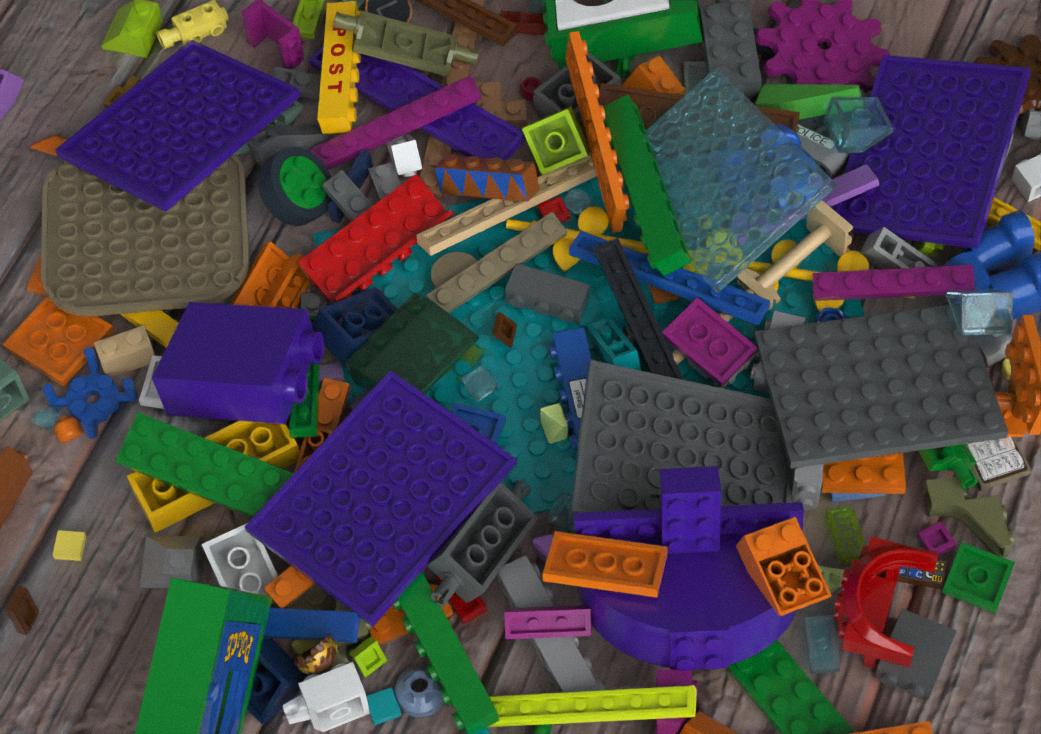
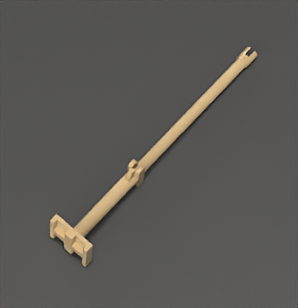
[671,197,853,365]

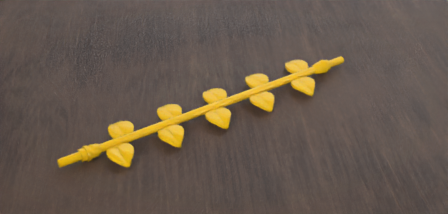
[506,207,915,312]

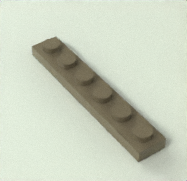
[426,212,568,318]

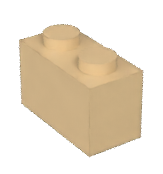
[94,325,155,378]

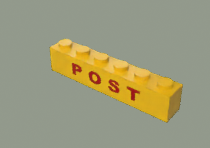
[317,1,361,134]

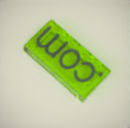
[826,506,865,564]

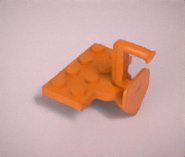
[995,315,1041,437]

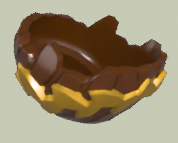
[294,633,337,674]

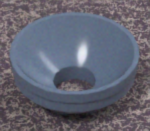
[394,666,444,717]

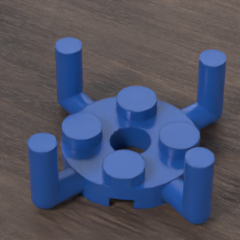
[43,347,138,439]

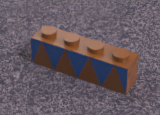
[435,154,540,202]

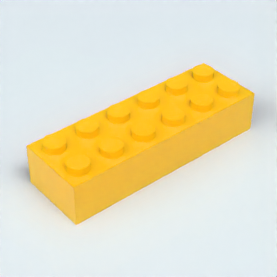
[127,421,300,533]

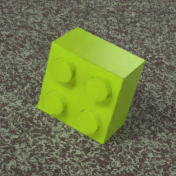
[522,106,590,175]

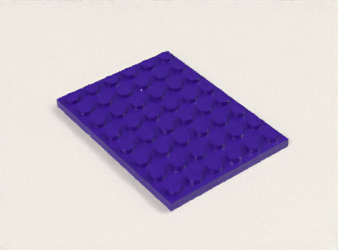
[55,40,301,212]
[833,55,1031,249]
[245,370,517,627]

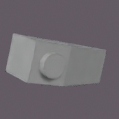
[860,227,941,270]

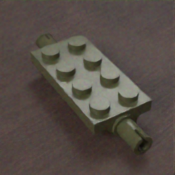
[333,10,479,77]

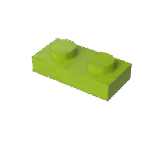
[293,0,326,40]

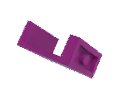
[241,0,305,70]

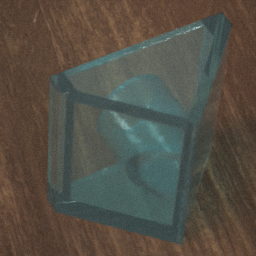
[946,289,1013,335]

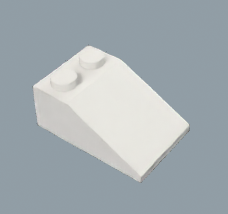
[201,523,278,604]

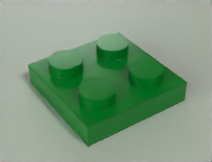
[942,542,1015,614]

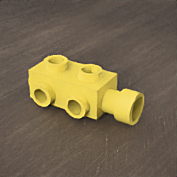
[156,0,229,50]

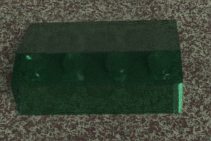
[344,293,479,394]

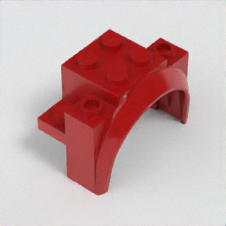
[833,536,939,669]

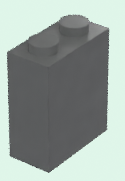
[875,608,957,700]

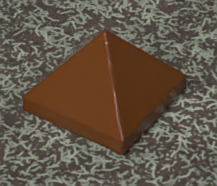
[492,312,517,348]

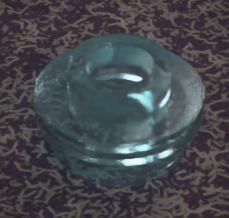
[565,189,590,214]

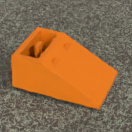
[736,517,832,617]

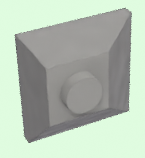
[140,535,202,588]

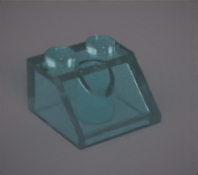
[823,97,894,153]

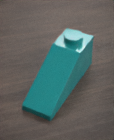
[585,315,641,371]

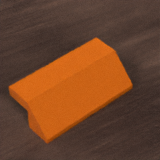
[230,241,311,308]

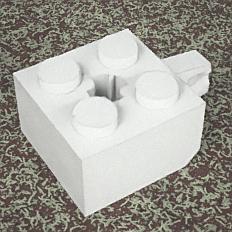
[283,662,370,732]

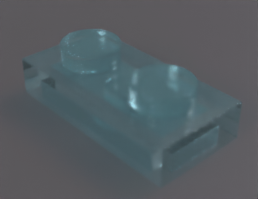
[804,615,840,674]

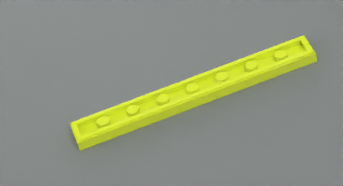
[488,685,697,727]

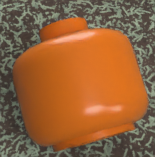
[53,416,83,443]

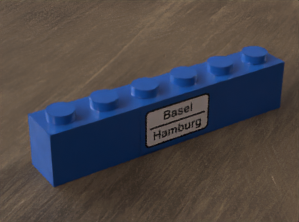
[549,328,592,462]

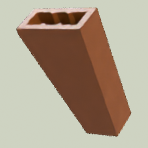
[0,446,33,529]

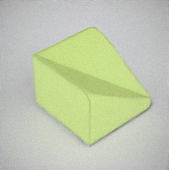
[540,403,568,443]

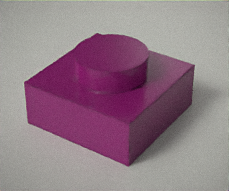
[917,521,956,556]

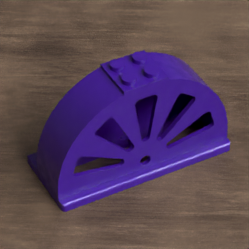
[574,466,804,671]

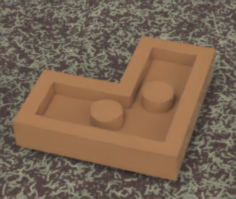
[476,81,527,126]

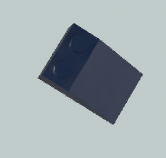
[312,287,409,366]

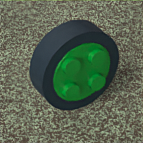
[258,146,331,226]

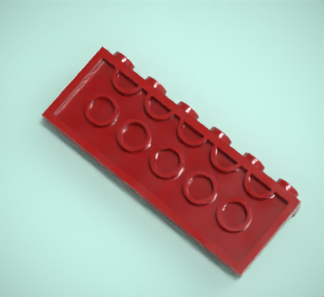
[297,173,454,305]

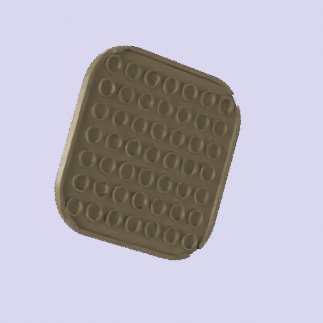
[41,155,250,316]

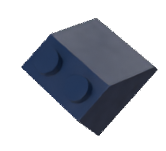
[247,638,308,724]

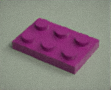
[662,297,758,387]

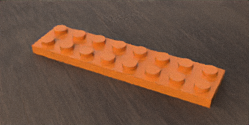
[565,31,629,233]

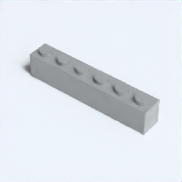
[497,555,605,693]

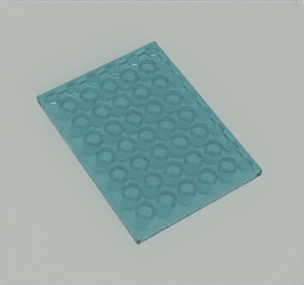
[615,67,837,294]

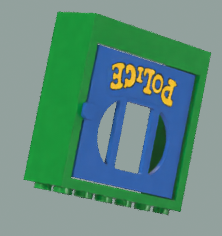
[135,577,273,734]

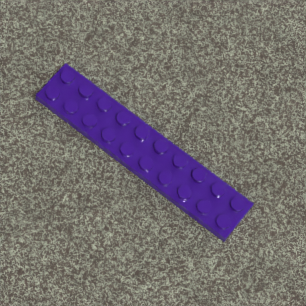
[309,45,526,160]

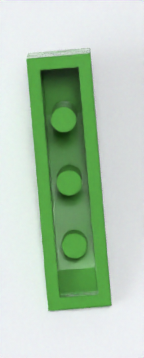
[755,84,863,120]

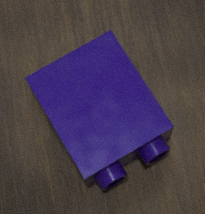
[152,302,324,424]

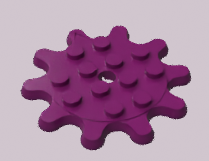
[754,0,891,93]

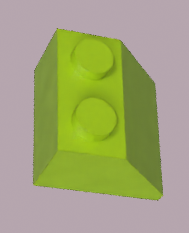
[101,0,163,58]

